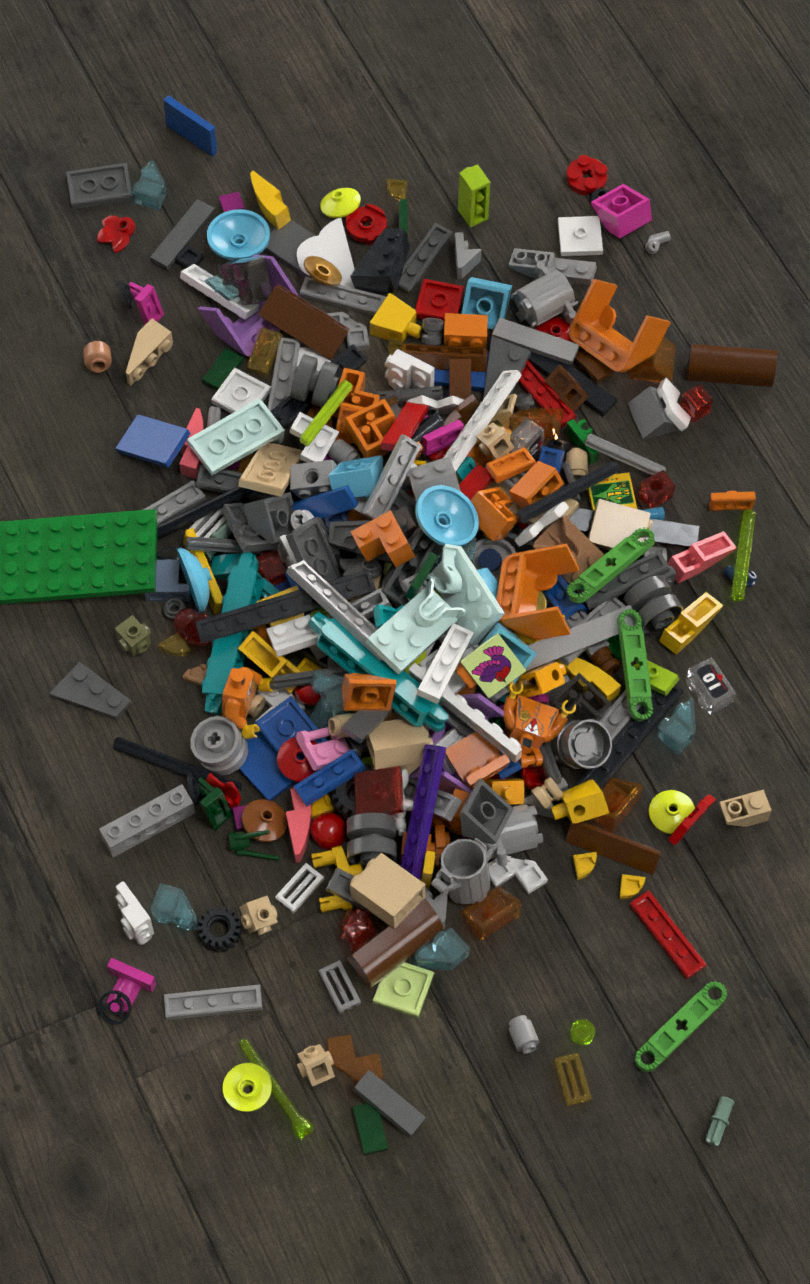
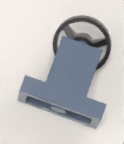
[144,547,191,602]

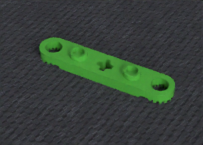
[567,527,655,603]
[617,609,653,721]
[635,981,727,1072]

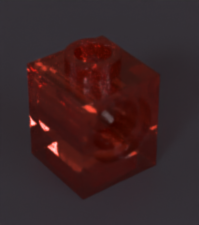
[680,384,713,423]
[639,470,676,508]
[256,550,286,586]

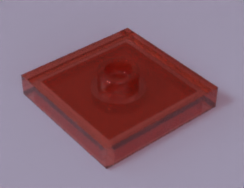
[355,766,404,815]

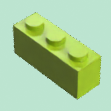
[458,164,490,228]

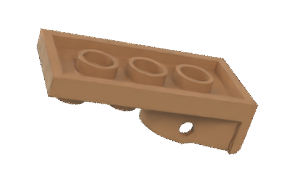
[530,513,615,608]

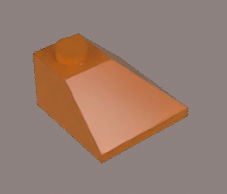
[342,673,397,711]

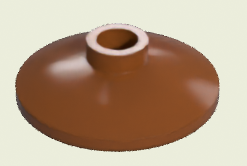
[241,799,288,842]

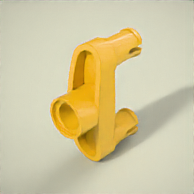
[312,846,363,913]

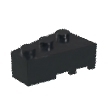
[350,229,410,293]

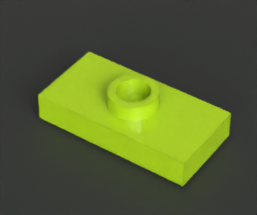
[634,660,679,696]

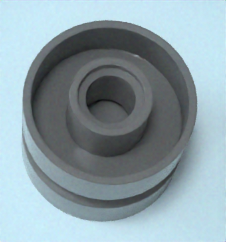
[290,354,339,408]
[623,575,684,634]
[551,719,612,769]
[347,813,397,867]

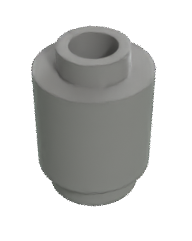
[329,439,361,464]
[509,1015,539,1054]

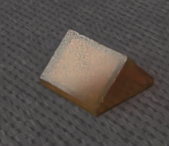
[629,337,676,383]
[510,408,563,439]
[593,777,644,833]
[460,886,522,941]

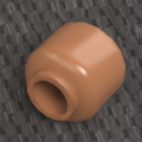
[83,341,112,373]

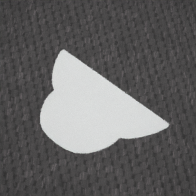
[297,218,355,288]

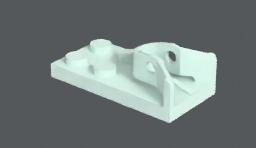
[187,398,285,476]
[426,544,505,644]
[365,579,465,675]

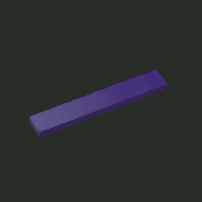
[401,744,446,880]

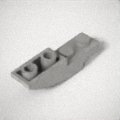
[509,248,597,287]

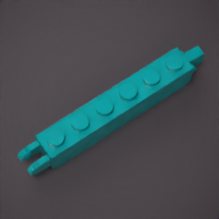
[202,552,264,715]
[308,612,449,732]

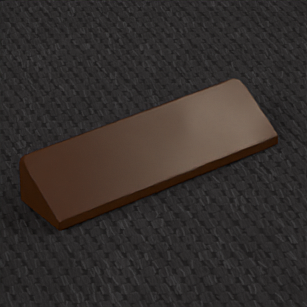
[401,343,487,372]
[566,822,661,875]

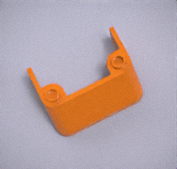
[569,279,671,373]
[496,543,579,640]

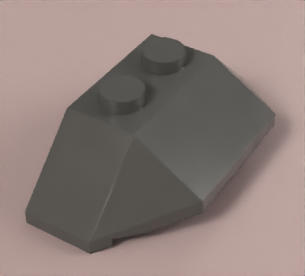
[381,526,444,605]

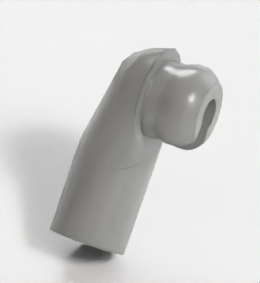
[645,231,671,254]

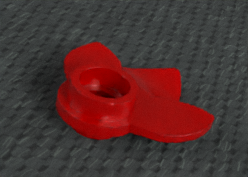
[97,216,135,253]
[206,773,241,809]

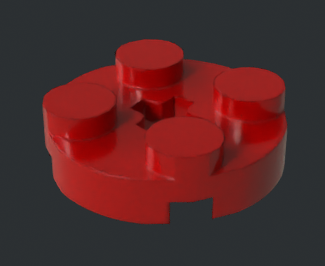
[566,155,607,195]
[346,204,387,245]

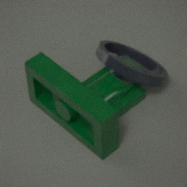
[187,772,232,831]

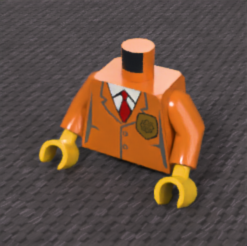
[222,667,274,739]
[503,681,576,754]

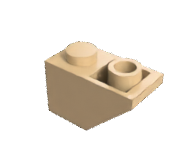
[719,790,772,827]

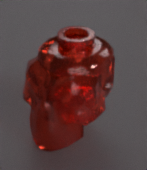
[174,608,211,646]
[340,907,376,954]

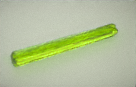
[731,509,756,602]

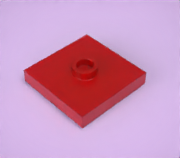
[415,278,465,323]

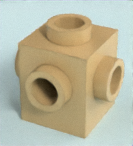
[476,423,515,460]
[239,895,277,935]
[297,1044,335,1087]

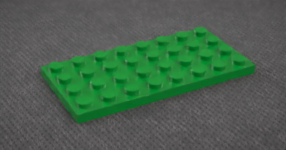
[0,509,157,604]

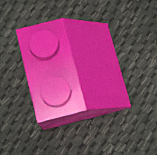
[591,184,652,238]

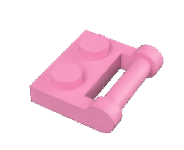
[296,727,351,771]

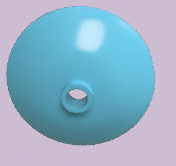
[207,209,270,261]
[415,485,479,546]
[177,548,212,613]

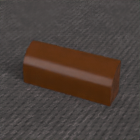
[258,284,350,360]
[687,344,778,387]
[347,898,443,989]

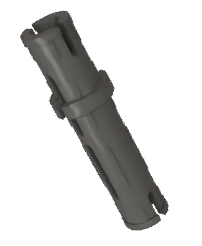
[377,386,443,405]

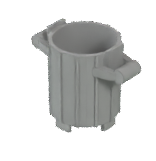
[511,261,578,328]
[487,803,543,866]
[431,838,497,904]

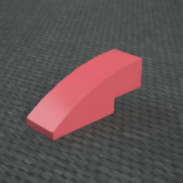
[179,408,204,479]
[667,531,737,583]
[286,788,312,863]

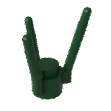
[229,830,280,861]

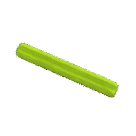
[299,380,352,446]

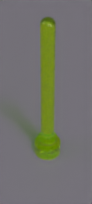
[239,1039,314,1139]

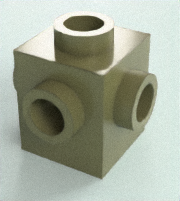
[115,615,151,657]

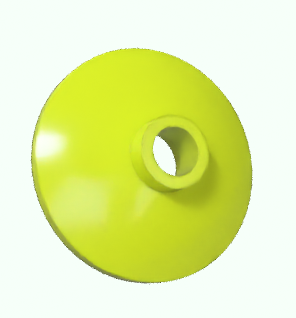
[320,188,361,218]
[649,790,695,834]
[223,1063,272,1112]

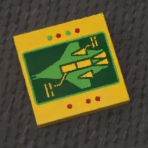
[587,473,637,510]

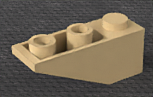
[126,319,173,386]

